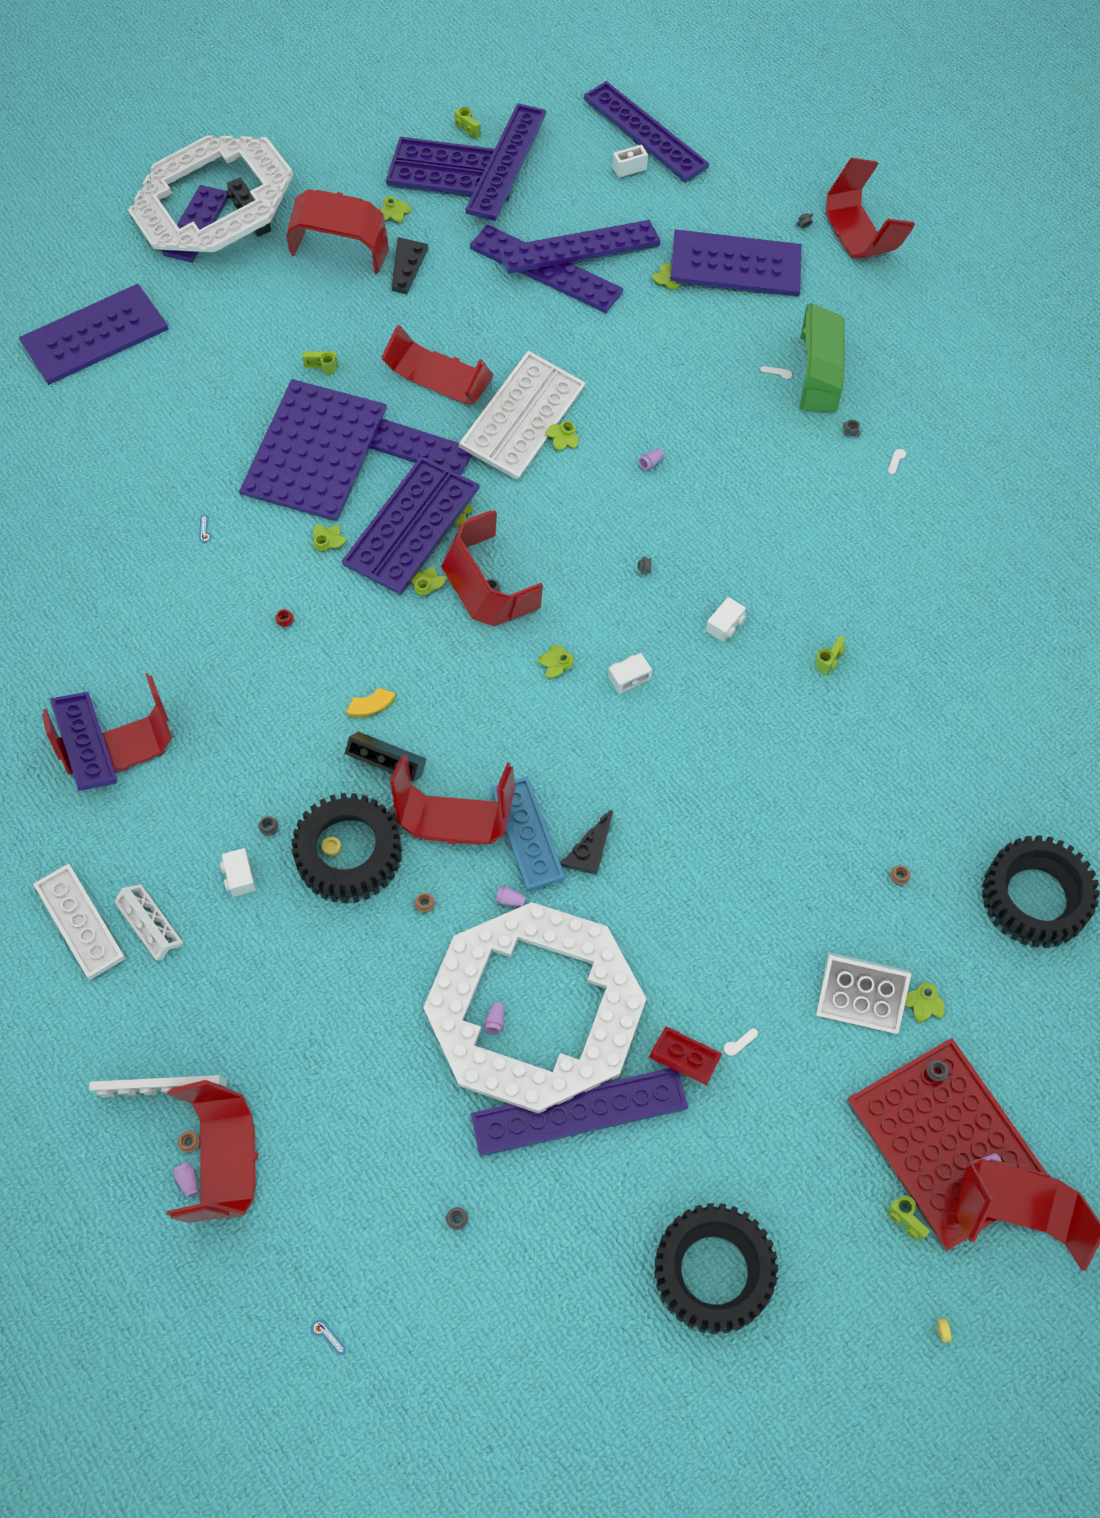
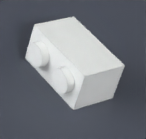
[612,145,648,178]
[706,597,746,642]
[608,653,652,694]
[220,848,256,897]

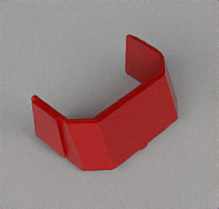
[826,157,915,258]
[286,189,389,273]
[381,325,493,405]
[441,510,543,626]
[42,673,172,776]
[390,754,516,845]
[167,1080,258,1223]
[956,1158,1100,1271]

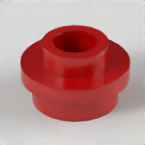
[275,609,294,627]

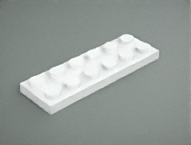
[33,864,126,981]
[89,1075,227,1097]

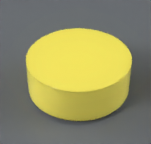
[321,837,342,857]
[937,1318,952,1343]

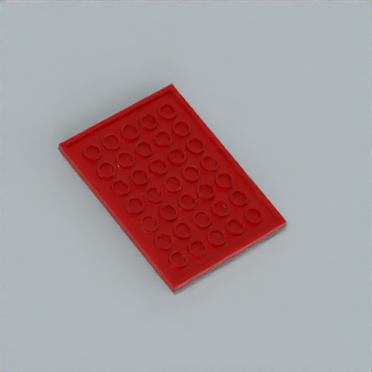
[847,1038,1047,1252]

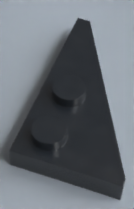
[560,810,613,875]

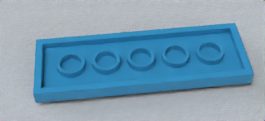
[491,776,565,892]

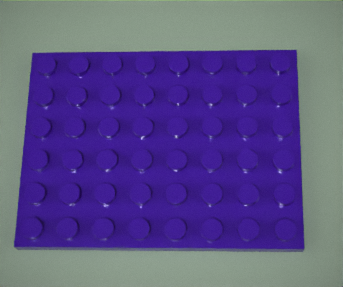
[239,379,387,521]

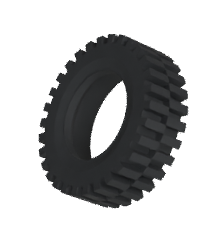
[291,793,402,903]
[982,835,1100,948]
[654,1203,778,1334]

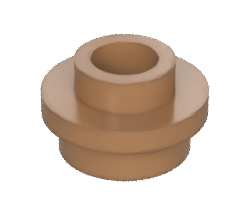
[890,865,911,885]
[415,893,435,913]
[178,1131,200,1153]

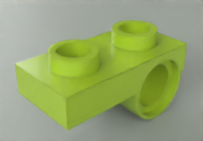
[454,107,481,139]
[302,351,338,375]
[815,635,846,675]
[886,1196,930,1242]

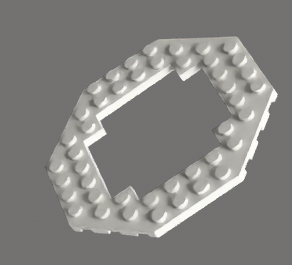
[128,135,294,252]
[423,902,646,1114]

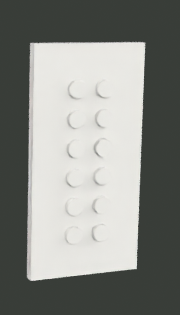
[459,351,586,481]

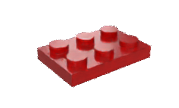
[649,1026,722,1086]

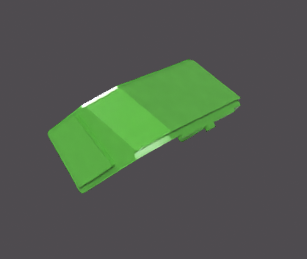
[799,302,845,412]

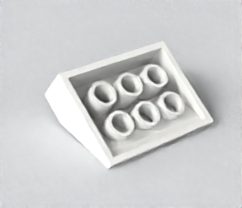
[816,952,912,1034]

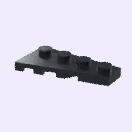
[392,237,428,294]

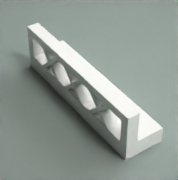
[114,884,183,961]

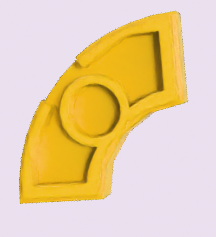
[346,688,396,718]

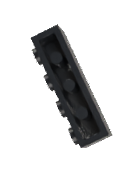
[226,177,272,237]
[344,731,427,782]

